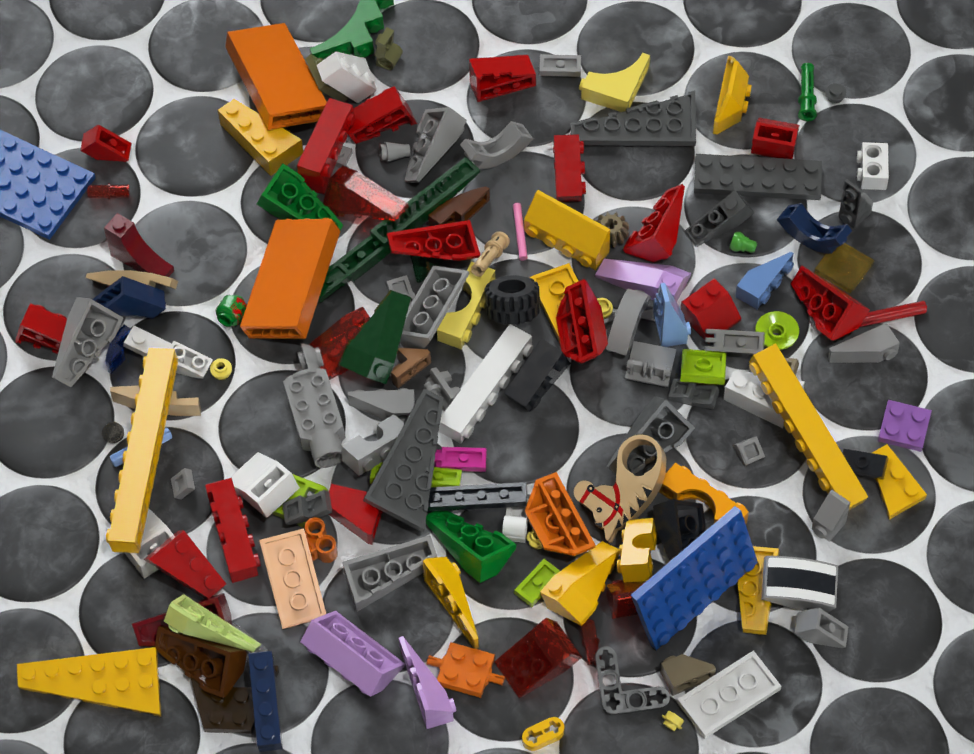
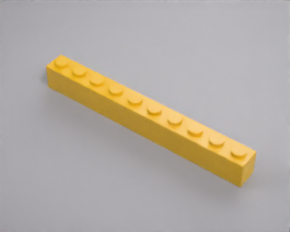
[106,348,178,553]

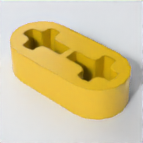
[522,717,565,751]

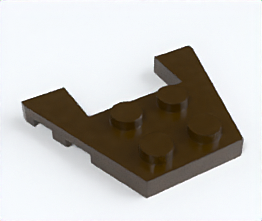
[191,666,279,734]

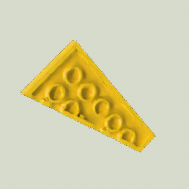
[17,647,161,717]

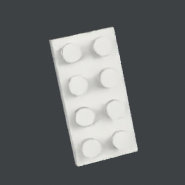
[677,650,781,739]

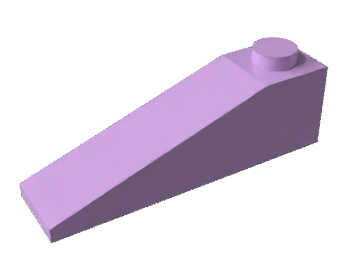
[595,259,691,302]

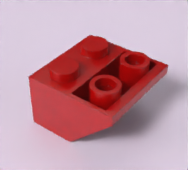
[751,118,800,159]

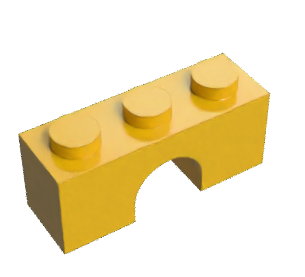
[617,518,657,583]

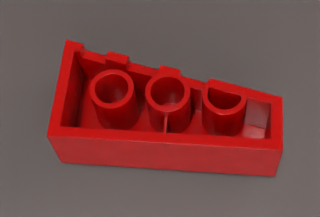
[297,98,356,195]
[205,477,261,583]

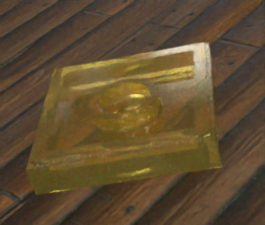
[814,243,874,294]

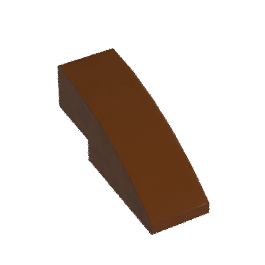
[428,186,490,226]

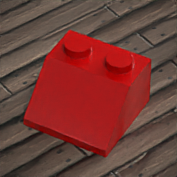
[681,278,742,344]

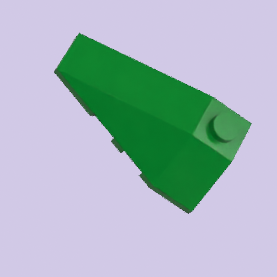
[426,511,517,583]

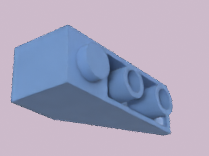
[735,252,794,309]

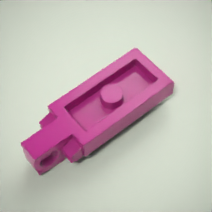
[434,447,486,472]

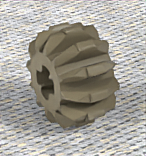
[596,211,629,248]

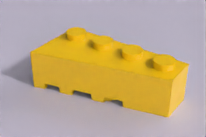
[218,99,303,176]

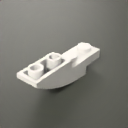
[123,326,213,379]

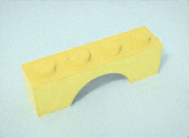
[437,262,495,350]

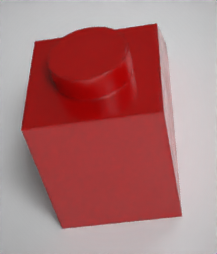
[80,124,132,162]

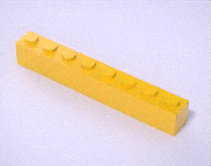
[749,343,868,510]

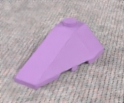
[399,636,456,729]

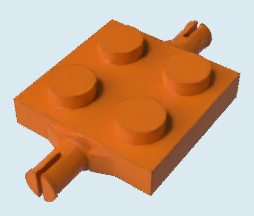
[427,642,505,698]

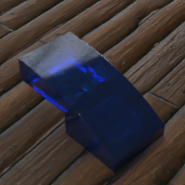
[105,324,131,374]

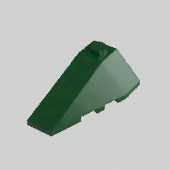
[339,290,411,384]

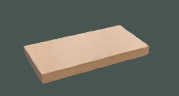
[259,528,326,630]

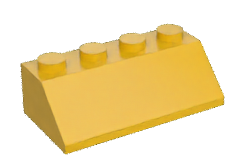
[524,190,610,271]

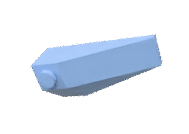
[653,283,691,347]

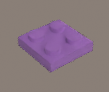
[878,400,932,452]

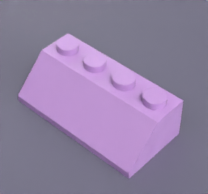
[300,611,405,696]

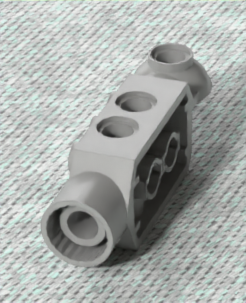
[283,343,346,468]

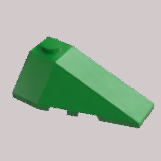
[256,163,343,230]

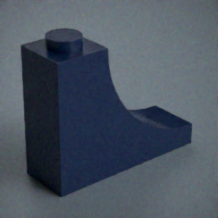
[92,276,166,319]

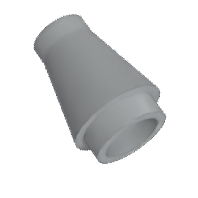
[379,142,410,163]

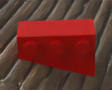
[553,134,586,202]
[15,303,67,354]

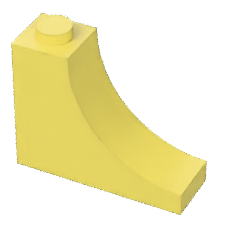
[579,53,650,112]

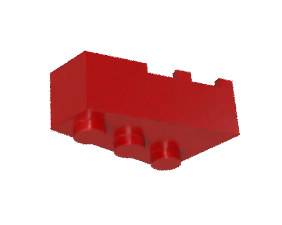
[469,55,536,102]
[348,86,417,144]
[143,530,226,599]

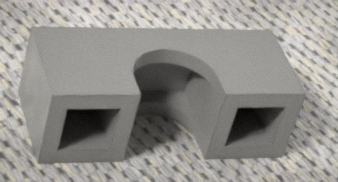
[341,414,405,476]

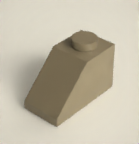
[660,654,716,696]

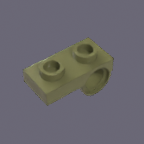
[374,27,403,70]

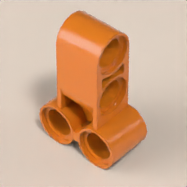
[305,517,338,563]

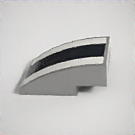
[762,556,838,613]

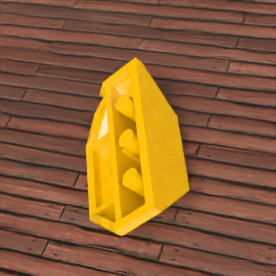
[713,56,752,134]

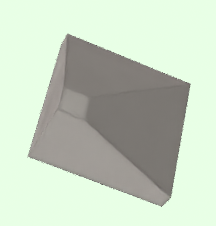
[733,436,765,466]

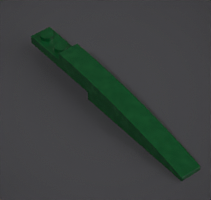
[318,157,480,303]

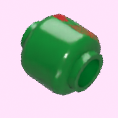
[215,295,247,327]

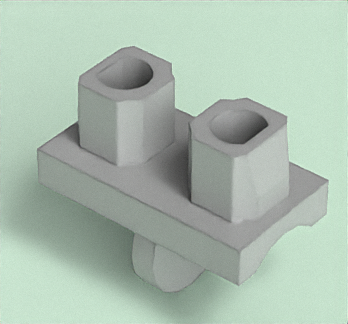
[424,367,461,411]

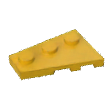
[872,444,927,520]

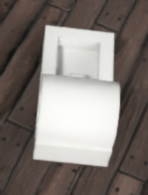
[503,498,529,543]

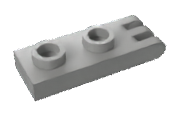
[704,329,765,354]

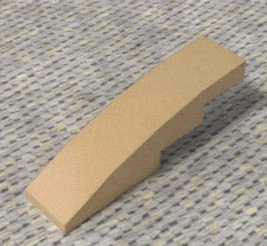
[86,270,178,289]
[110,385,201,416]

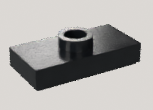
[843,449,889,479]

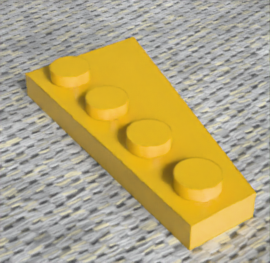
[737,546,779,635]

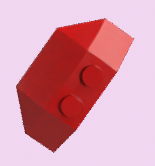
[556,279,608,364]

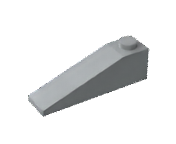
[52,297,124,387]

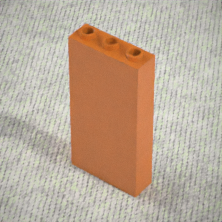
[225,23,327,130]
[240,218,340,339]

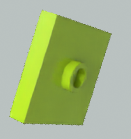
[680,349,726,385]

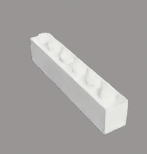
[439,324,533,444]

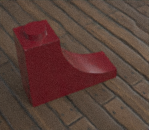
[104,213,174,286]

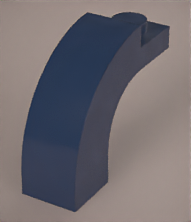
[777,203,852,254]

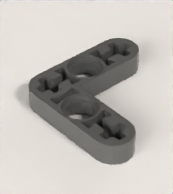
[595,646,670,715]

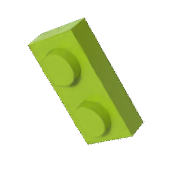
[514,559,560,607]

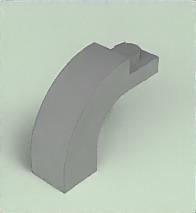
[460,121,534,169]
[606,289,652,356]

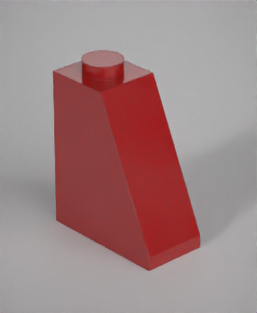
[328,484,383,545]

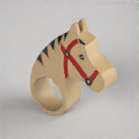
[574,435,667,543]

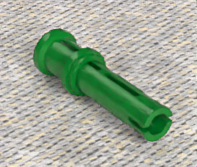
[798,63,817,121]

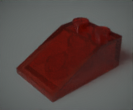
[309,307,370,380]

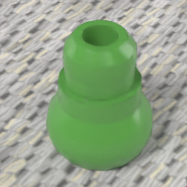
[729,232,757,253]

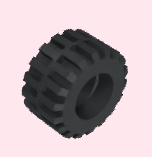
[485,275,540,324]

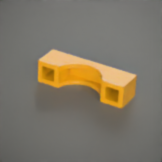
[659,463,749,524]

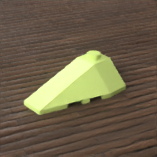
[164,594,261,652]

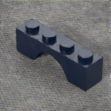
[248,651,283,752]

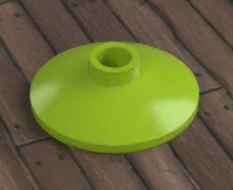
[755,311,799,350]

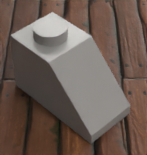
[812,490,850,542]
[795,608,849,648]

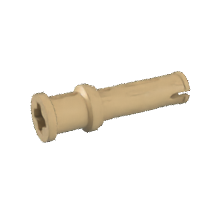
[471,231,510,277]

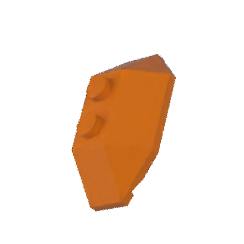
[525,472,596,556]

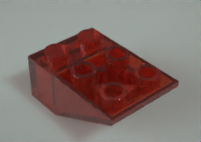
[494,618,582,698]

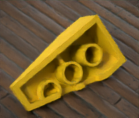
[540,541,620,626]
[423,557,479,649]

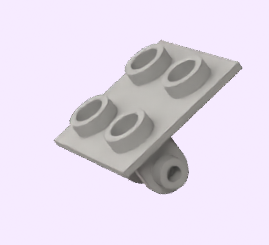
[625,341,676,387]

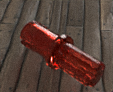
[87,183,130,200]
[581,619,602,666]

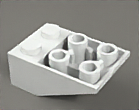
[230,452,300,518]
[107,508,173,579]

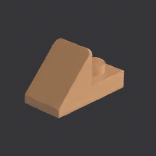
[391,348,431,388]

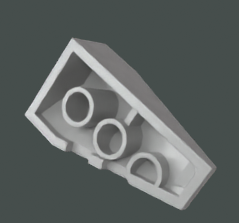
[404,107,467,183]

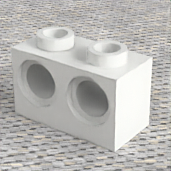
[857,142,889,190]

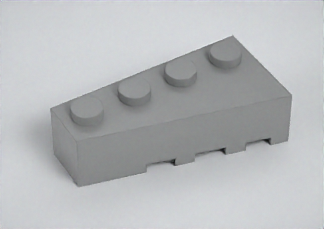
[342,535,437,612]

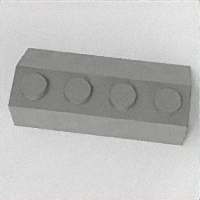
[400,266,470,349]

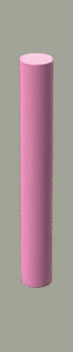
[513,203,528,261]

